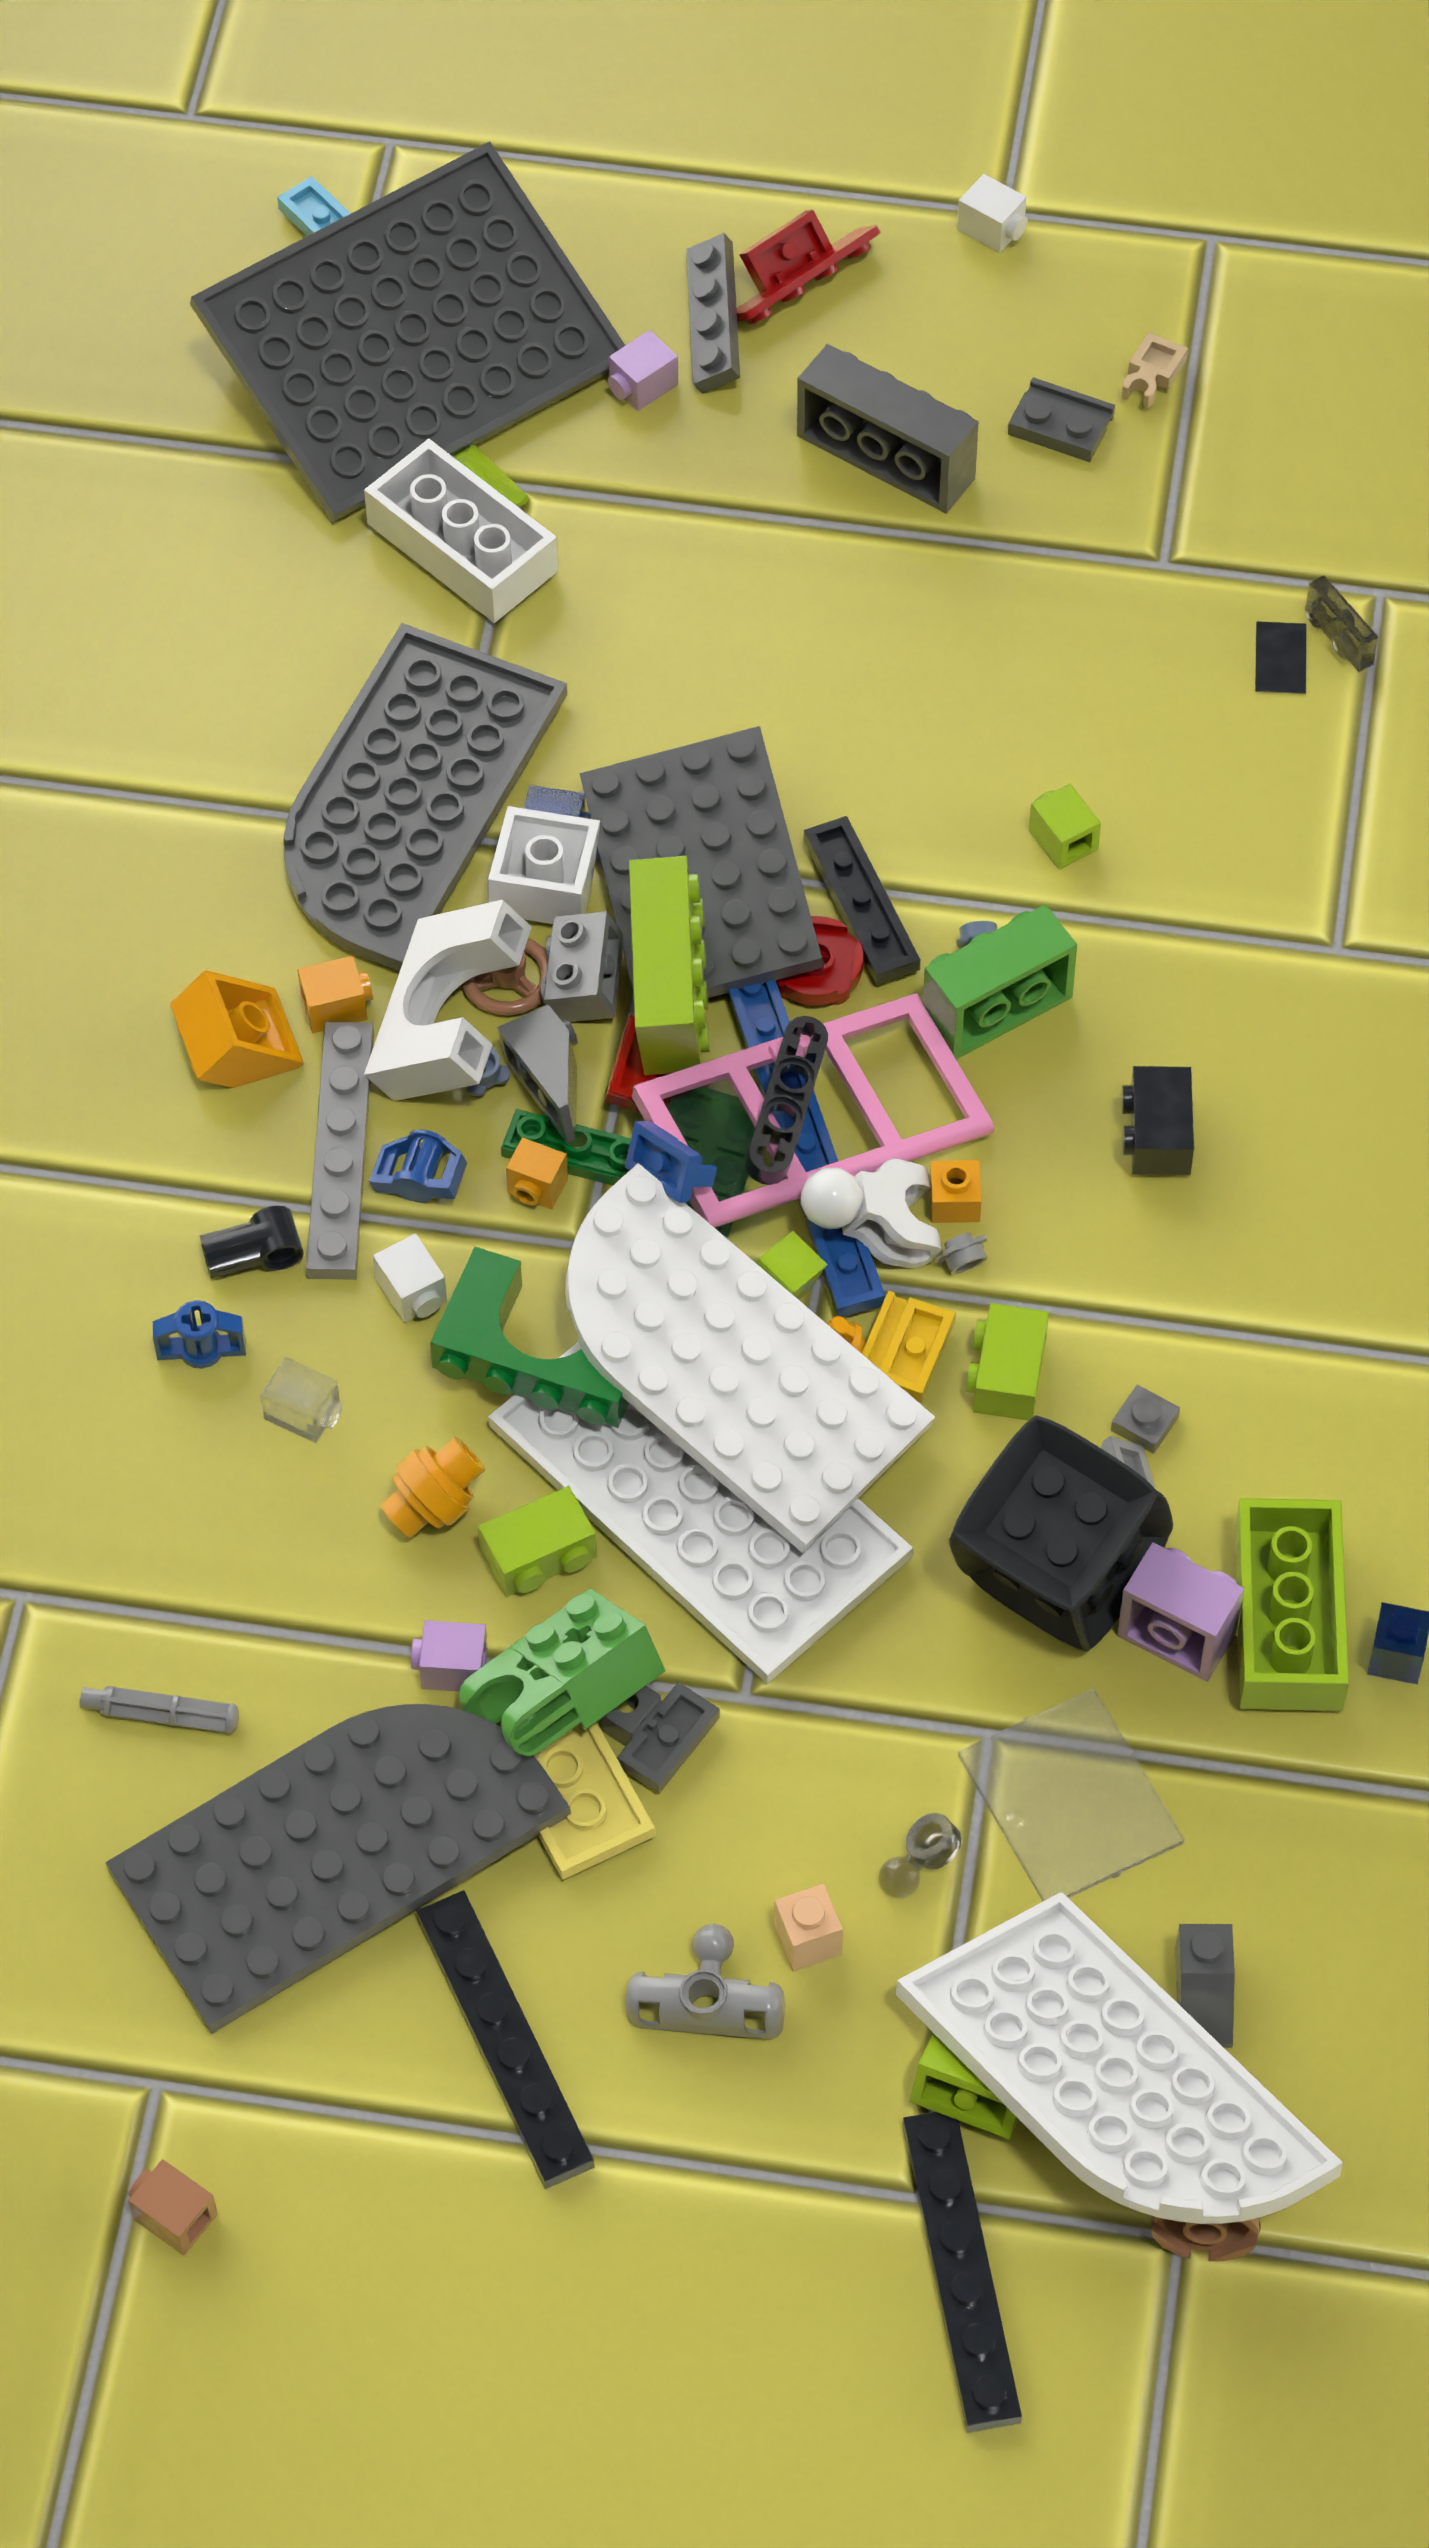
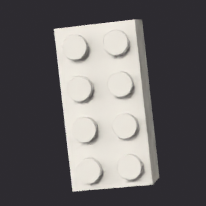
[364,439,558,623]

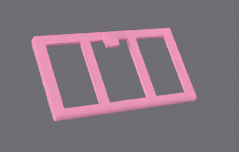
[632,993,994,1228]

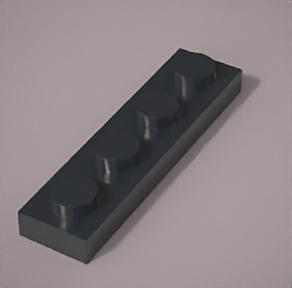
[804,816,921,985]

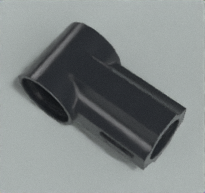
[199,1205,304,1278]

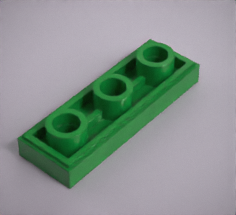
[501,1109,631,1186]

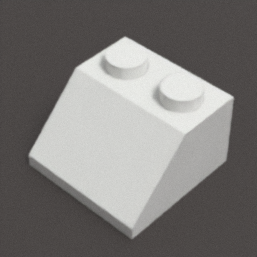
[488,806,600,924]

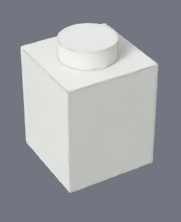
[957,174,1028,253]
[373,1233,447,1324]

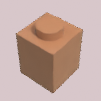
[128,2159,218,2256]

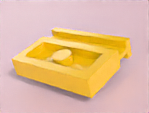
[862,1290,956,1403]

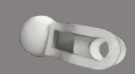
[801,1158,942,1268]

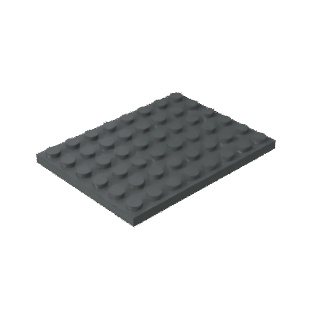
[190,141,626,523]

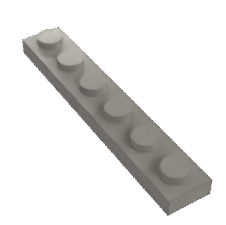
[306,1022,374,1280]

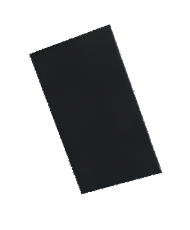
[1255,621,1306,694]

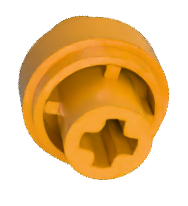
[381,1437,486,1538]

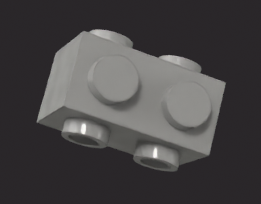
[541,911,623,1022]

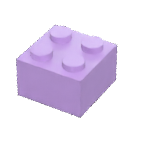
[1117,1542,1244,1682]

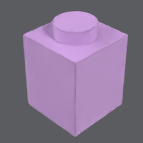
[608,330,678,411]
[411,1620,488,1692]

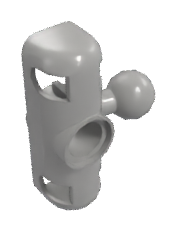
[626,1923,786,2039]

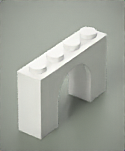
[364,900,532,1101]

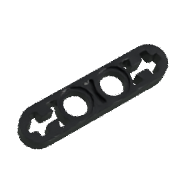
[745,1016,828,1185]

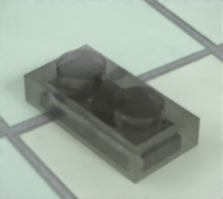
[1305,575,1378,672]

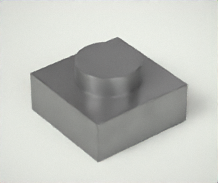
[1111,1384,1180,1454]

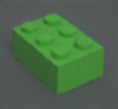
[923,904,1078,1060]

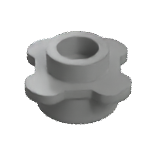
[938,1233,987,1274]

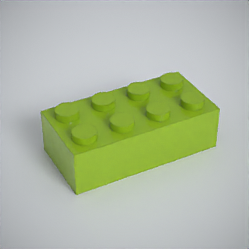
[629,856,710,1075]
[1235,1498,1349,1711]

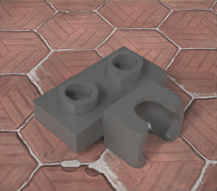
[601,1682,720,1794]

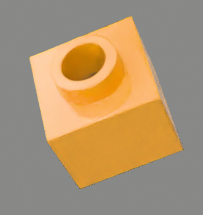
[506,1137,568,1209]
[930,1160,981,1223]

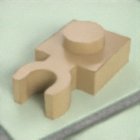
[1122,332,1188,408]

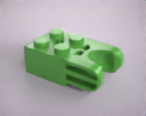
[459,1588,666,1756]

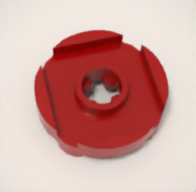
[775,916,863,1005]

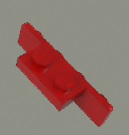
[736,210,881,325]

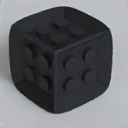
[949,1415,1173,1652]

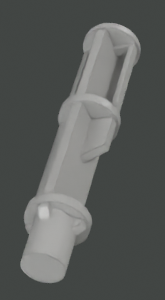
[80,1686,239,1734]

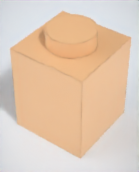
[774,1883,843,1971]

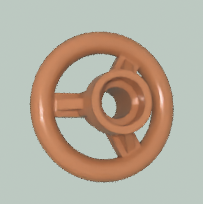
[462,938,549,1016]

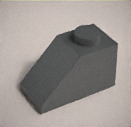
[1175,1924,1235,2048]

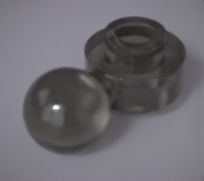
[879,1813,962,1898]

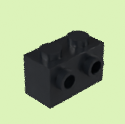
[1122,1066,1194,1175]

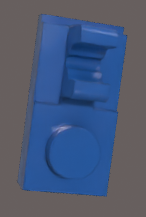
[625,1121,717,1203]

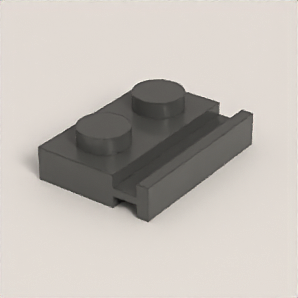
[1008,377,1115,462]

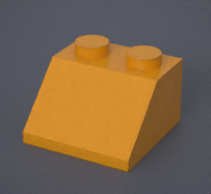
[170,970,304,1088]

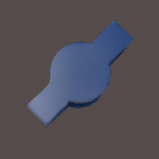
[369,1129,467,1203]
[153,1300,246,1369]

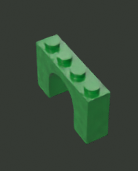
[430,1247,629,1428]

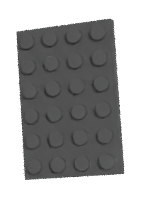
[579,726,824,998]

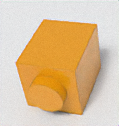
[297,956,373,1033]

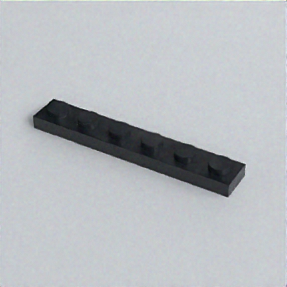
[416,1890,595,2189]
[903,2112,1022,2433]

